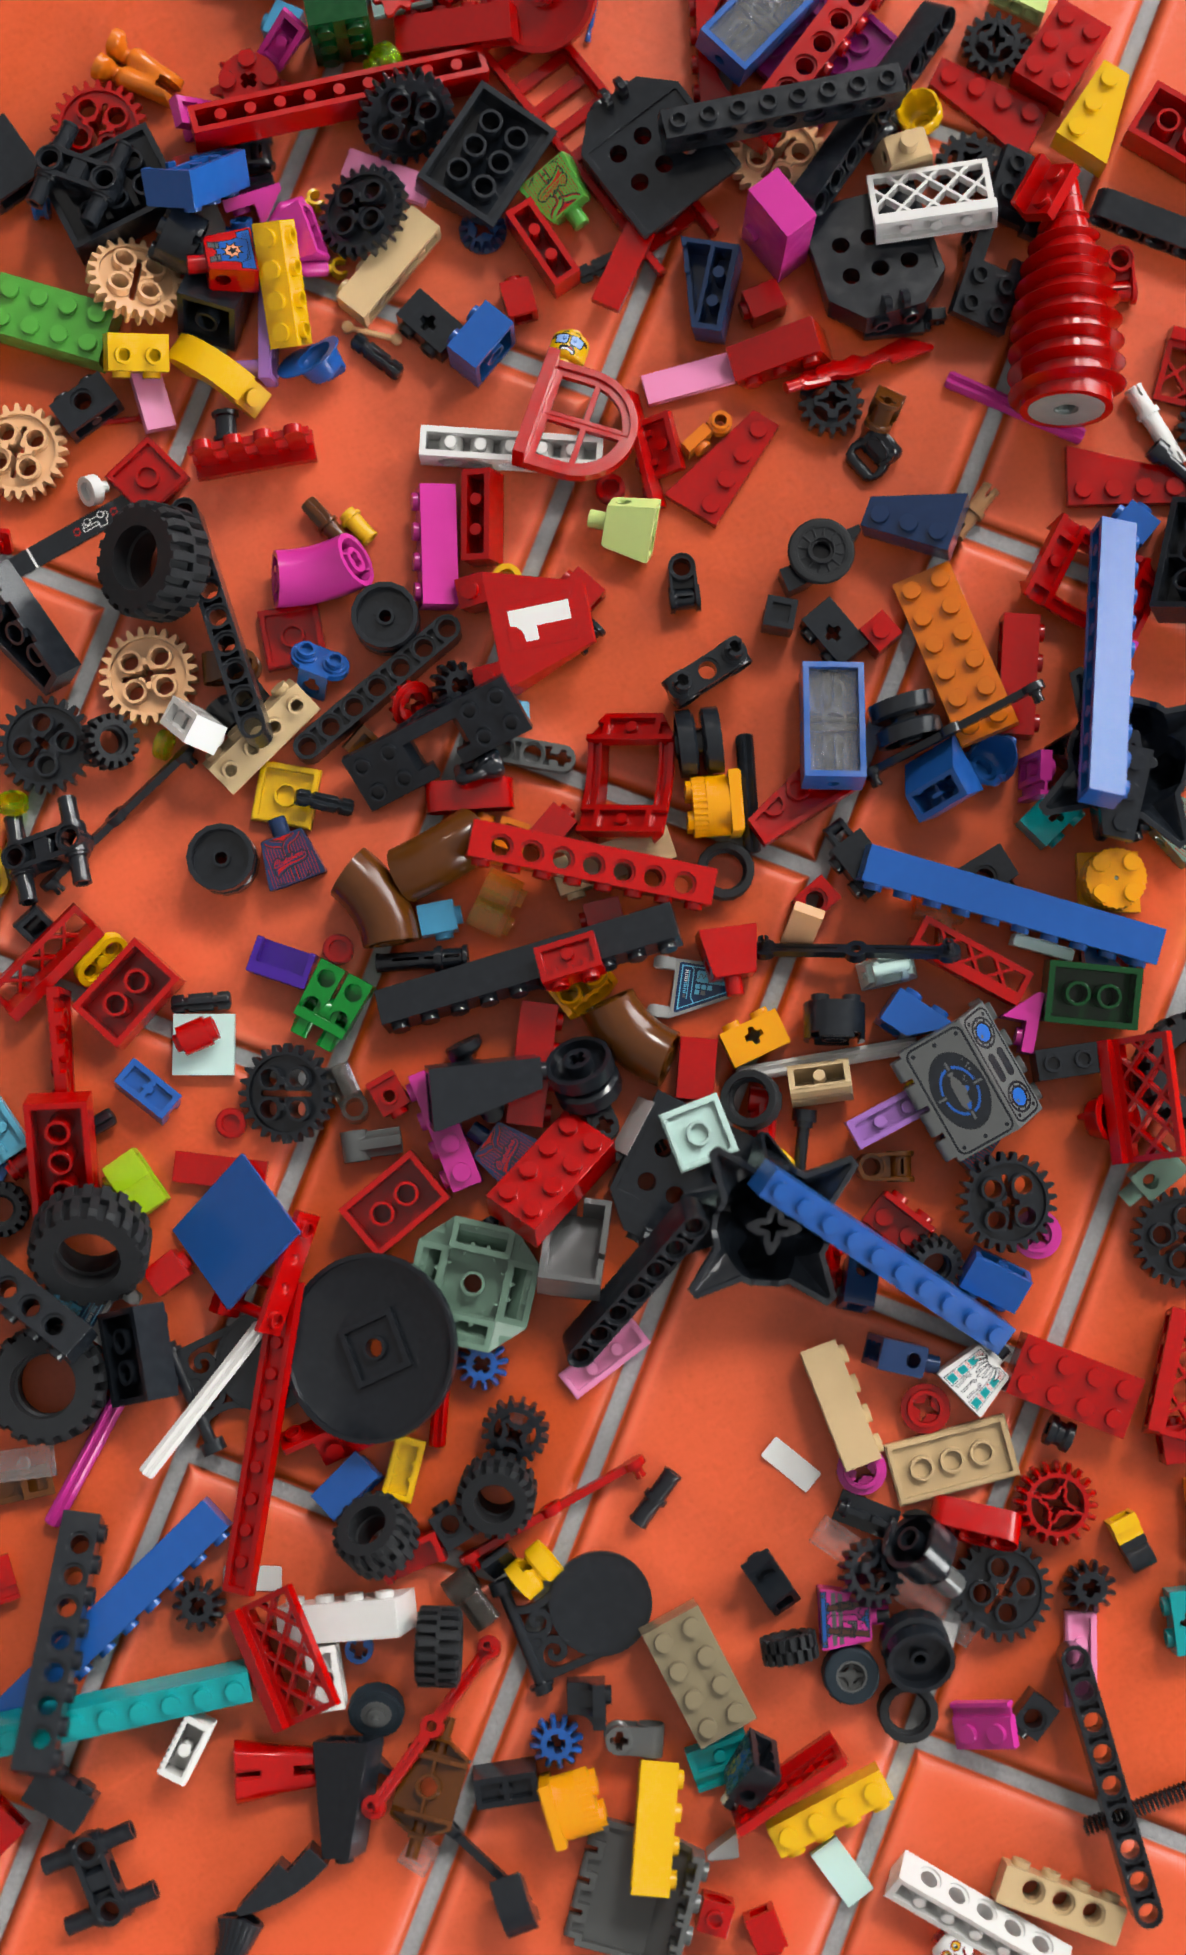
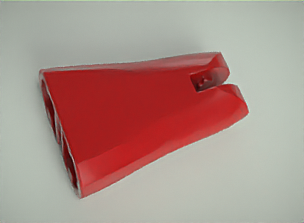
[233,1740,316,1805]

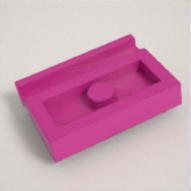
[1018,749,1056,803]
[950,1699,1020,1749]

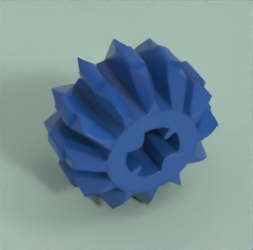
[456,1346,509,1391]
[530,1712,583,1769]

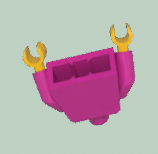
[255,189,348,280]

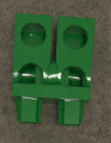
[291,958,377,1052]

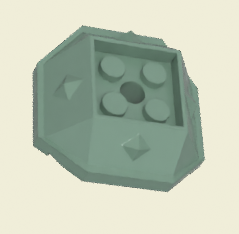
[413,1215,539,1353]

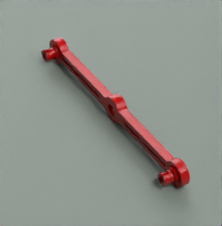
[458,1454,646,1573]
[361,1635,501,1820]

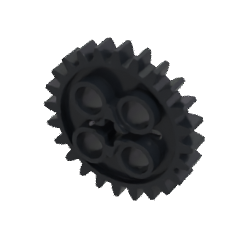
[357,65,455,165]
[318,163,410,261]
[0,696,92,795]
[238,1043,337,1144]
[956,1151,1057,1253]
[1130,1187,1186,1288]
[952,1541,1053,1642]

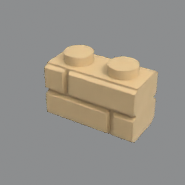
[786,1058,854,1108]

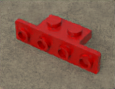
[625,389,686,509]
[280,1420,375,1466]

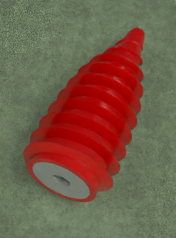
[1007,179,1127,428]

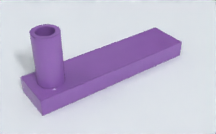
[236,278,279,388]
[844,1091,929,1150]

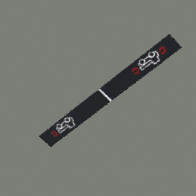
[9,495,130,577]

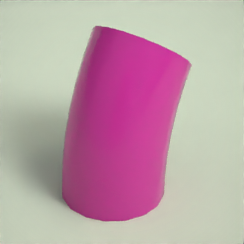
[271,533,374,608]

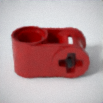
[1104,244,1138,305]

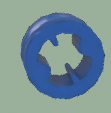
[31,197,52,220]
[345,1640,374,1664]

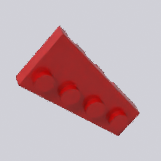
[928,57,1049,153]
[664,410,779,528]
[1064,446,1186,508]
[747,768,866,847]
[46,986,75,1092]

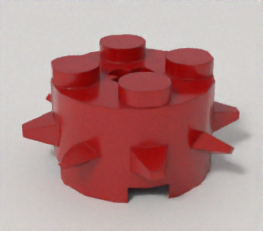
[210,48,292,99]

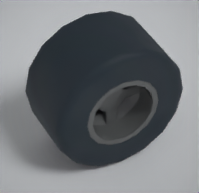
[821,1644,880,1705]

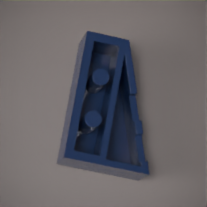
[681,236,743,345]

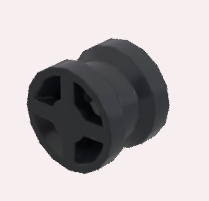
[1041,1414,1077,1453]

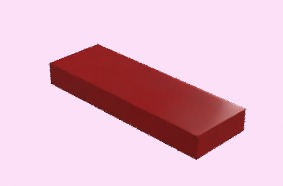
[591,220,656,314]
[172,1151,269,1186]

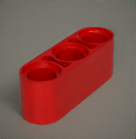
[425,777,515,815]
[930,1495,1023,1552]

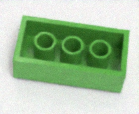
[0,272,123,373]

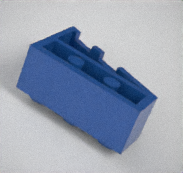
[140,148,250,213]

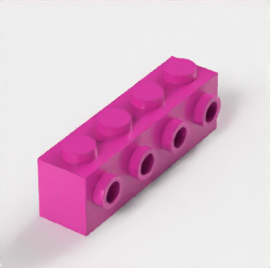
[410,483,459,611]
[405,1070,483,1193]

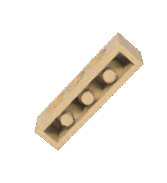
[990,1856,1128,1946]

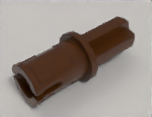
[302,497,347,539]

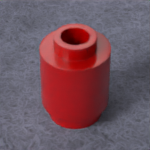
[172,1016,221,1056]

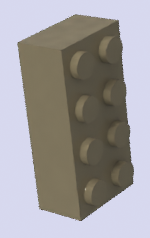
[638,1599,757,1749]

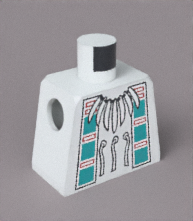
[936,1343,1012,1417]

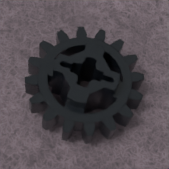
[961,11,1027,79]
[934,131,999,199]
[798,378,864,439]
[481,1395,550,1461]
[837,1538,904,1609]

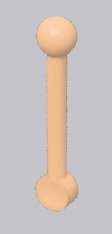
[342,321,402,346]

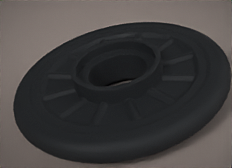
[788,518,855,584]

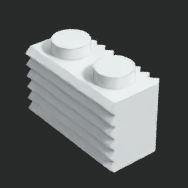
[157,1713,218,1786]

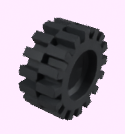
[79,713,140,771]
[0,1181,31,1238]
[905,1233,964,1285]
[759,1628,820,1667]

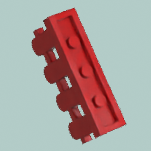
[187,423,318,482]

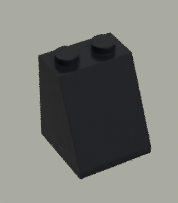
[177,242,255,352]

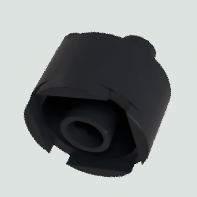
[146,207,210,275]
[803,993,865,1046]
[882,1509,958,1585]

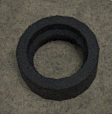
[698,841,754,901]
[720,1070,782,1130]
[877,1682,939,1744]

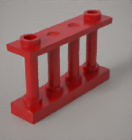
[208,1209,320,1337]

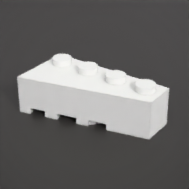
[276,1587,417,1644]

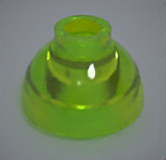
[363,40,402,69]

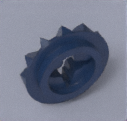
[459,216,507,254]

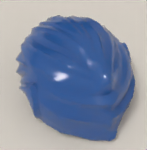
[966,734,1018,787]

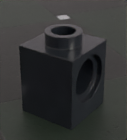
[761,594,798,638]
[428,1499,475,1552]
[1012,1686,1060,1742]

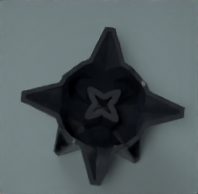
[1038,667,1186,849]
[680,1132,859,1306]

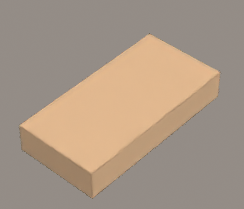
[780,901,826,944]

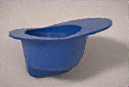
[278,335,346,384]

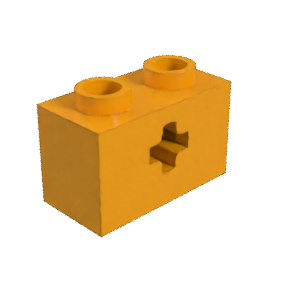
[718,1006,791,1069]

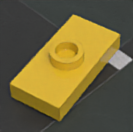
[382,1436,427,1504]

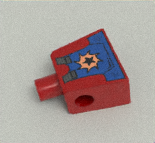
[186,227,259,293]

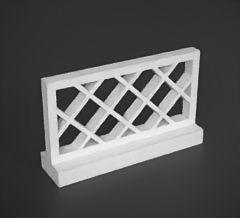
[866,158,998,245]

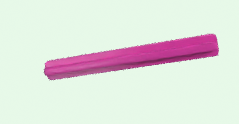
[944,371,1086,444]
[45,1398,125,1528]

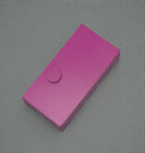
[741,167,817,283]

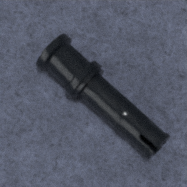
[375,944,470,973]

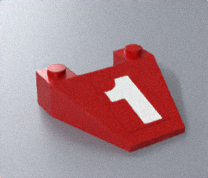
[454,571,597,695]

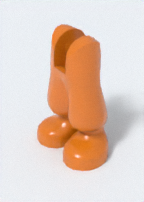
[90,28,185,108]

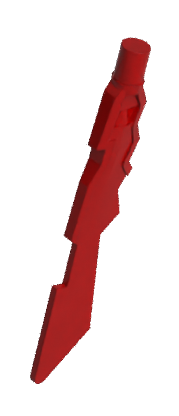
[783,337,934,394]

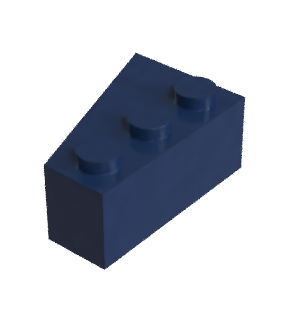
[861,493,970,561]

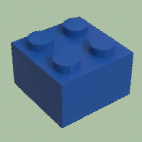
[447,300,516,388]

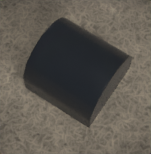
[12,904,54,944]

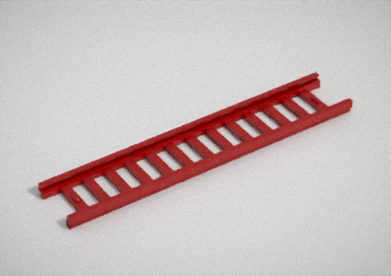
[434,0,720,278]

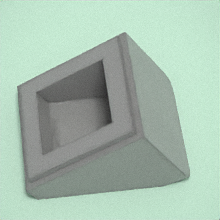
[706,1826,739,1862]

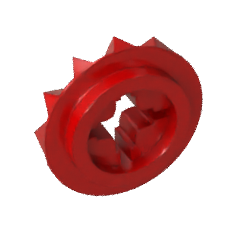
[389,680,433,724]
[900,1383,950,1434]

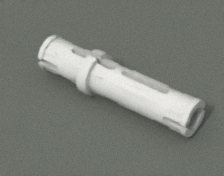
[1124,382,1186,464]

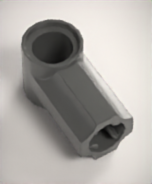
[340,1126,404,1164]

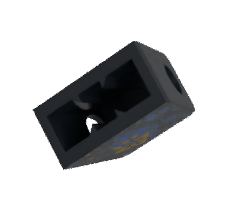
[720,1728,782,1811]

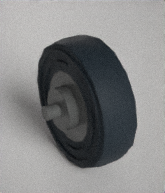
[348,1682,405,1737]

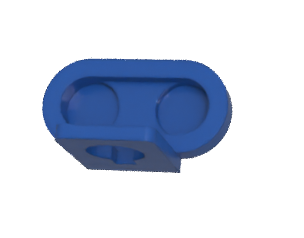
[290,641,350,701]

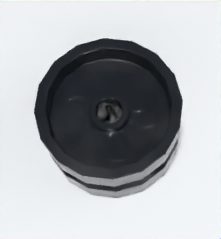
[351,582,421,656]
[867,688,943,751]
[673,706,725,778]
[186,823,260,896]
[546,1036,622,1115]
[879,1608,955,1693]

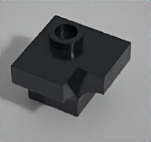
[567,1676,612,1731]

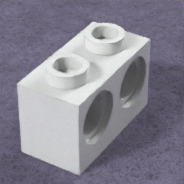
[160,695,228,755]
[305,1642,349,1713]

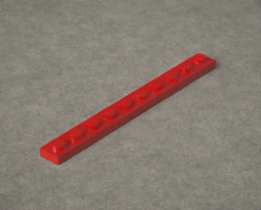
[222,1281,305,1597]

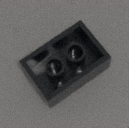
[97,1301,179,1408]

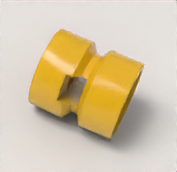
[504,1539,564,1600]

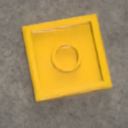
[251,761,322,831]

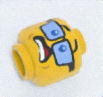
[550,329,589,366]

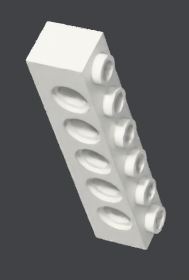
[419,425,603,473]
[884,1850,1072,1955]

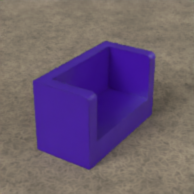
[246,935,319,991]

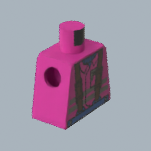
[817,1584,890,1651]

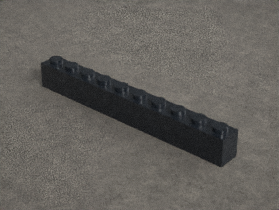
[374,902,684,1034]

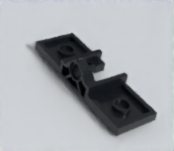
[947,143,1041,338]
[341,673,533,812]

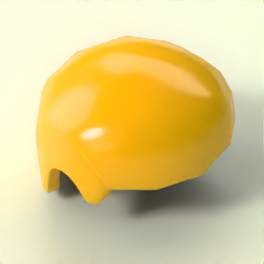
[895,87,943,136]

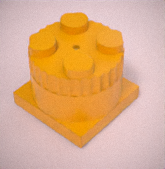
[684,768,745,839]
[1075,847,1147,914]
[537,1766,609,1852]

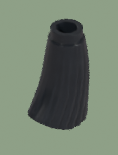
[214,1911,264,1955]

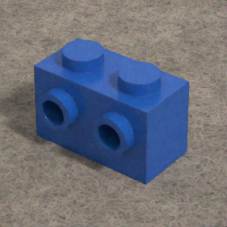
[957,1245,1033,1314]

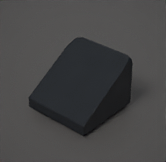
[481,1543,517,1579]

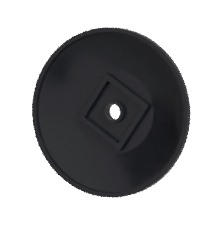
[289,1253,458,1444]

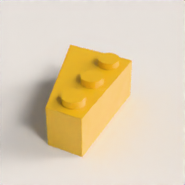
[1050,59,1130,179]

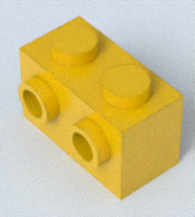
[103,332,169,379]

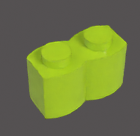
[102,1148,171,1215]

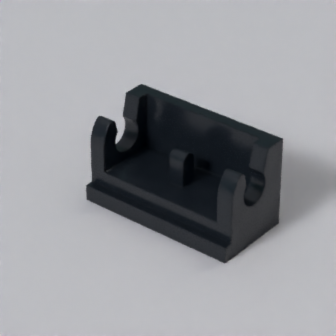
[473,1756,540,1811]

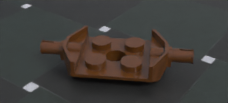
[390,1717,471,1860]

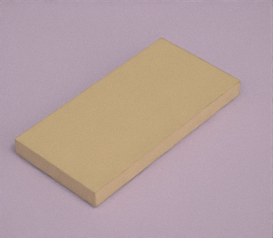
[883,1413,1021,1507]

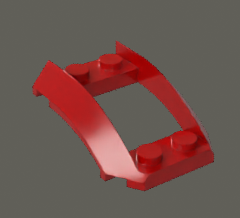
[1019,513,1156,639]
[575,713,675,844]

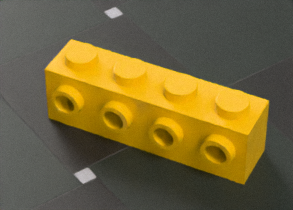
[251,219,312,349]
[629,1759,684,1898]
[765,1761,894,1859]

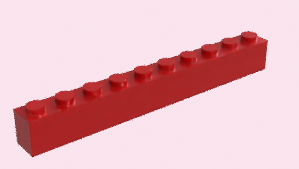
[187,45,489,153]

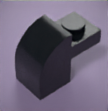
[741,1548,801,1617]
[489,1872,541,1939]

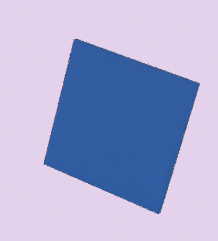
[173,1153,301,1310]

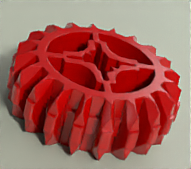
[1012,1460,1098,1546]

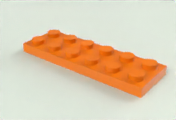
[892,560,1019,749]

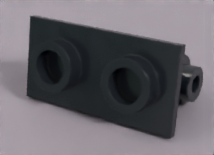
[832,1489,901,1539]

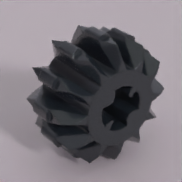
[428,660,475,703]
[1062,1559,1116,1613]
[172,1576,227,1632]

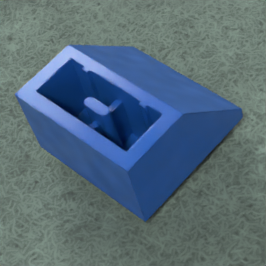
[905,735,983,823]
[873,987,952,1039]

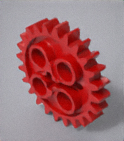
[50,79,148,154]

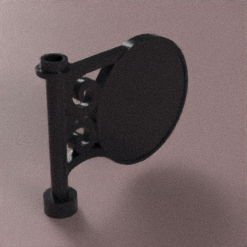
[171,1314,298,1458]
[488,1550,652,1697]

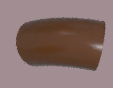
[387,808,496,902]
[331,848,421,949]
[580,989,680,1087]

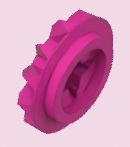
[1017,1211,1062,1259]
[836,1453,887,1495]

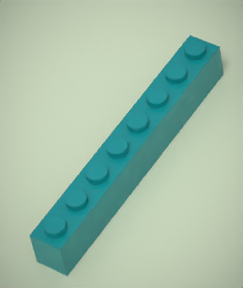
[0,1659,253,1758]

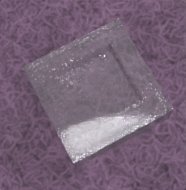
[397,1838,441,1878]

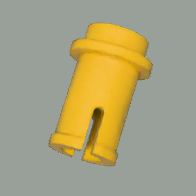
[339,507,378,546]

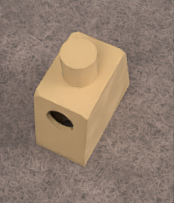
[870,126,934,187]

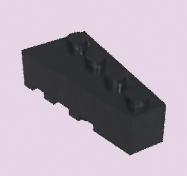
[0,559,81,696]

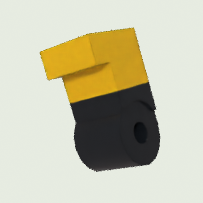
[1103,1508,1157,1574]

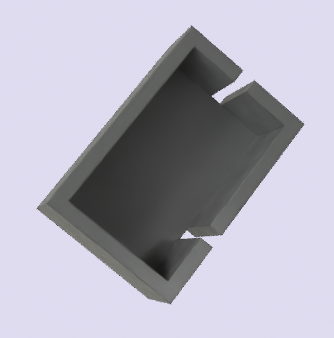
[537,1197,612,1302]

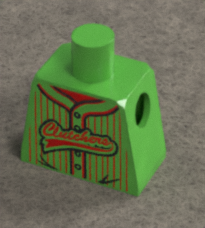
[519,151,591,231]

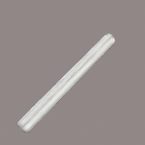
[736,1037,917,1078]
[140,1321,263,1479]

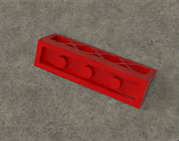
[0,902,105,1022]
[905,915,1034,1006]

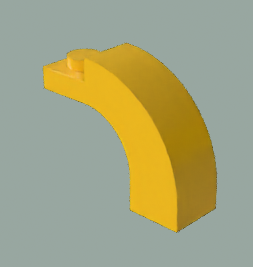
[169,333,272,419]

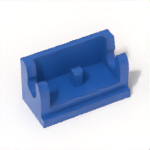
[114,1058,182,1126]
[311,1451,385,1521]

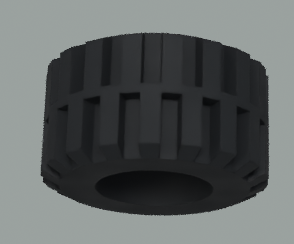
[456,1450,538,1539]
[332,1491,420,1581]
[414,1605,463,1688]

